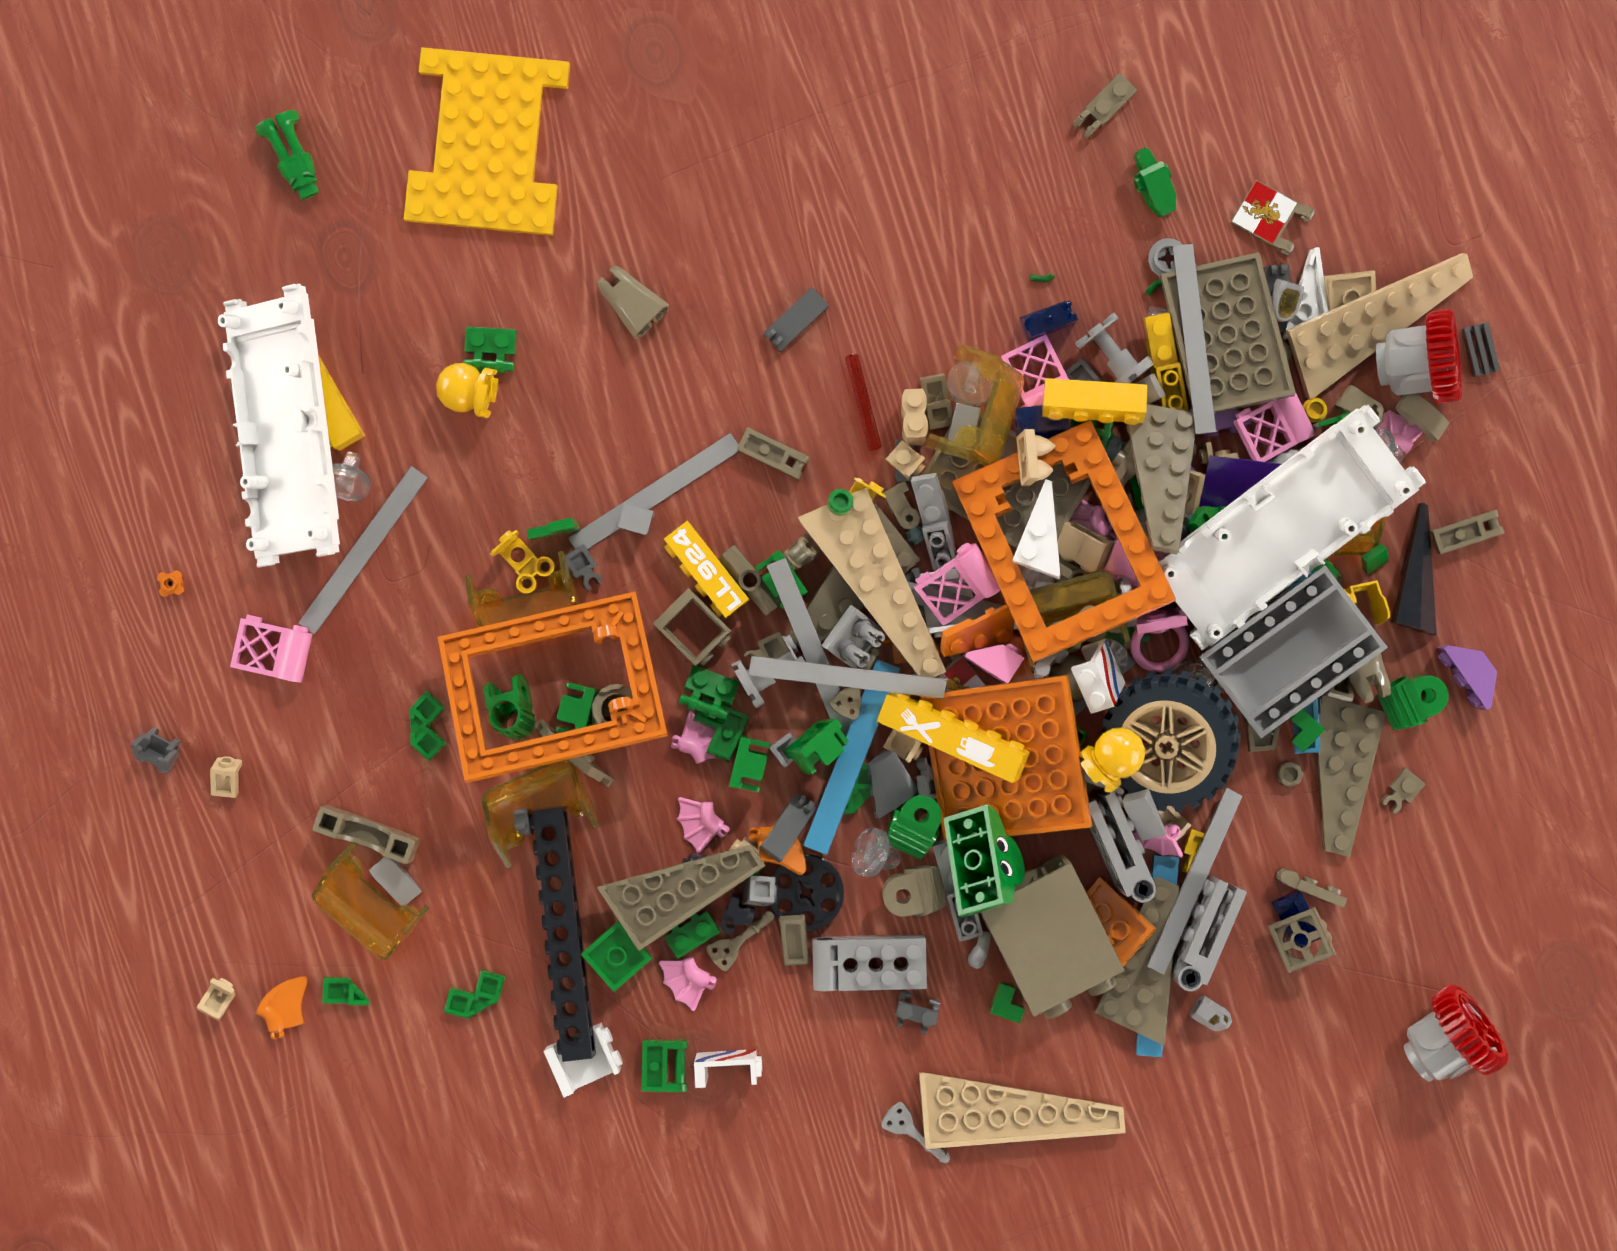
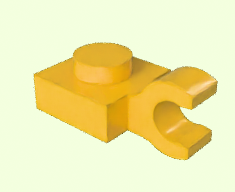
[1182,829,1205,873]

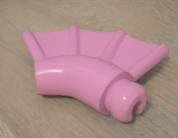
[1375,410,1423,454]
[1069,500,1116,541]
[671,711,717,764]
[677,797,730,854]
[1132,824,1183,858]
[659,957,717,1011]

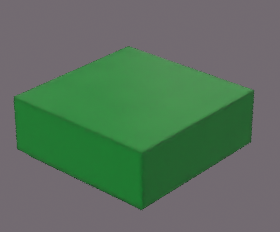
[1361,544,1389,575]

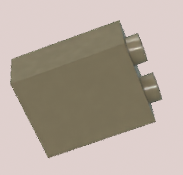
[980,853,1125,1019]

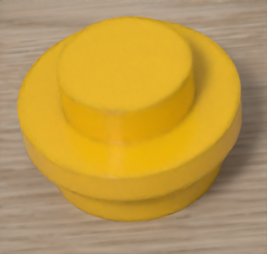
[1303,398,1327,423]

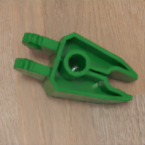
[1133,147,1176,217]

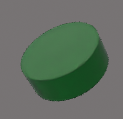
[827,489,853,516]

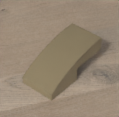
[920,373,953,430]
[1395,393,1449,442]

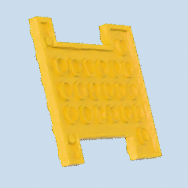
[404,47,570,236]

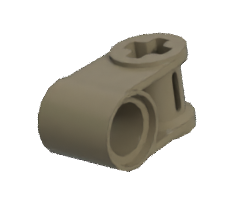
[1334,385,1384,429]
[783,532,823,570]

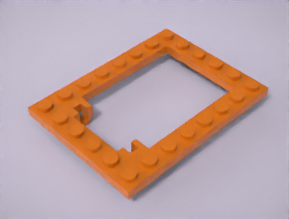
[952,420,1176,663]
[438,591,668,783]

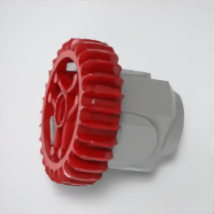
[1376,309,1462,404]
[1404,985,1509,1082]

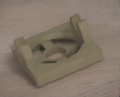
[1268,907,1336,973]

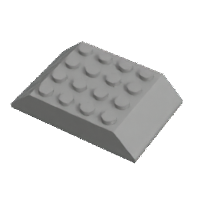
[1199,565,1388,738]

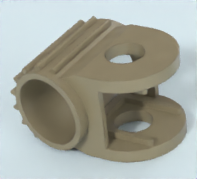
[882,865,947,918]

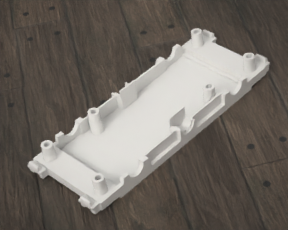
[218,284,340,568]
[1158,405,1426,650]

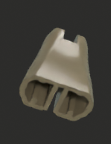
[597,265,670,339]
[1348,628,1391,703]

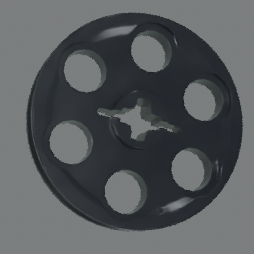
[771,855,844,931]

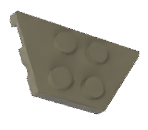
[535,719,615,787]

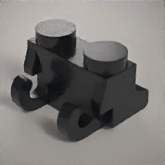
[721,893,755,933]

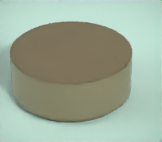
[1276,761,1303,787]

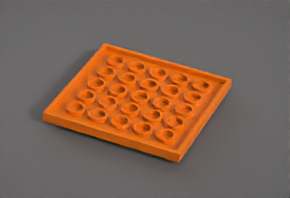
[920,675,1092,840]

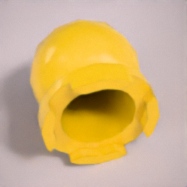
[436,363,498,418]
[1079,727,1145,793]

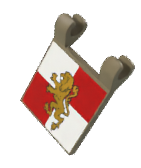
[1230,179,1315,256]
[912,654,987,691]

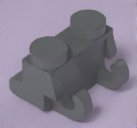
[131,727,181,773]
[895,990,940,1035]

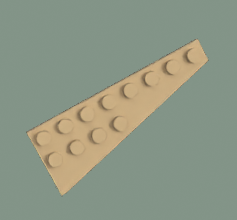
[1285,253,1473,399]
[798,488,946,678]
[919,1072,1126,1149]

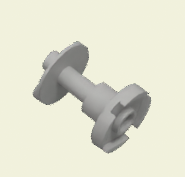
[1075,313,1154,384]
[731,635,805,708]

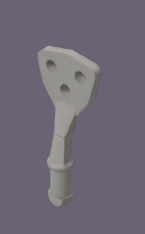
[881,1102,950,1163]

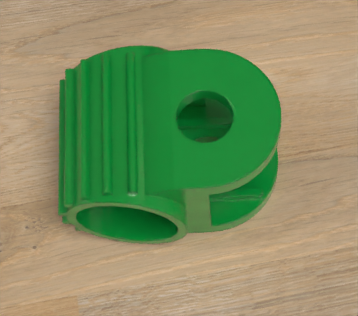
[484,674,537,741]
[1377,675,1448,730]
[884,794,942,860]

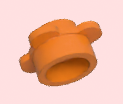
[157,570,184,597]

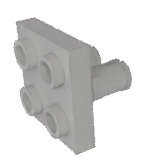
[821,605,885,669]

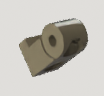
[882,481,920,530]

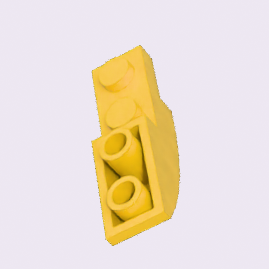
[1143,312,1189,412]

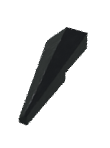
[1390,503,1437,636]

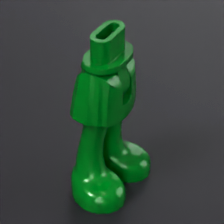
[255,110,319,200]

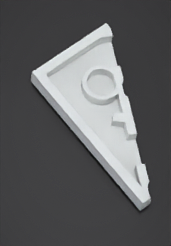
[1283,247,1328,340]
[1013,479,1060,579]

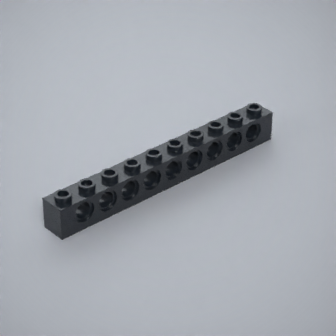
[530,805,596,1062]

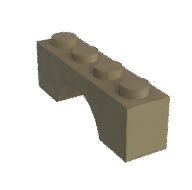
[312,804,421,865]

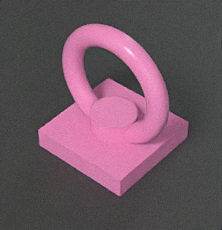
[1130,606,1189,672]

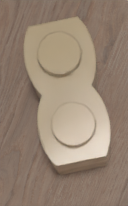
[901,389,928,446]
[1057,521,1114,573]

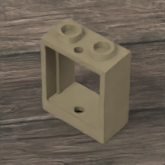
[653,588,731,666]

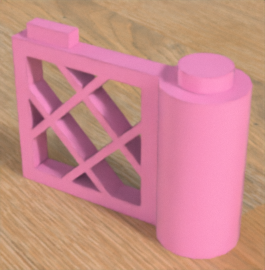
[999,334,1069,422]
[1233,394,1316,462]
[914,543,1000,626]
[230,615,313,683]

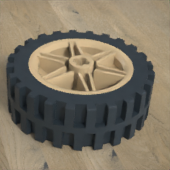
[1099,669,1241,812]

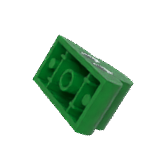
[943,804,1025,917]

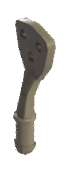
[829,647,880,720]
[707,911,776,971]

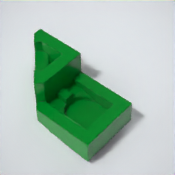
[322,977,370,1005]

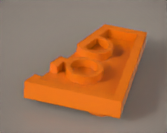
[940,601,1015,657]
[1086,877,1157,966]

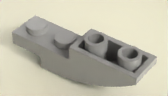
[911,473,957,572]
[932,839,984,942]

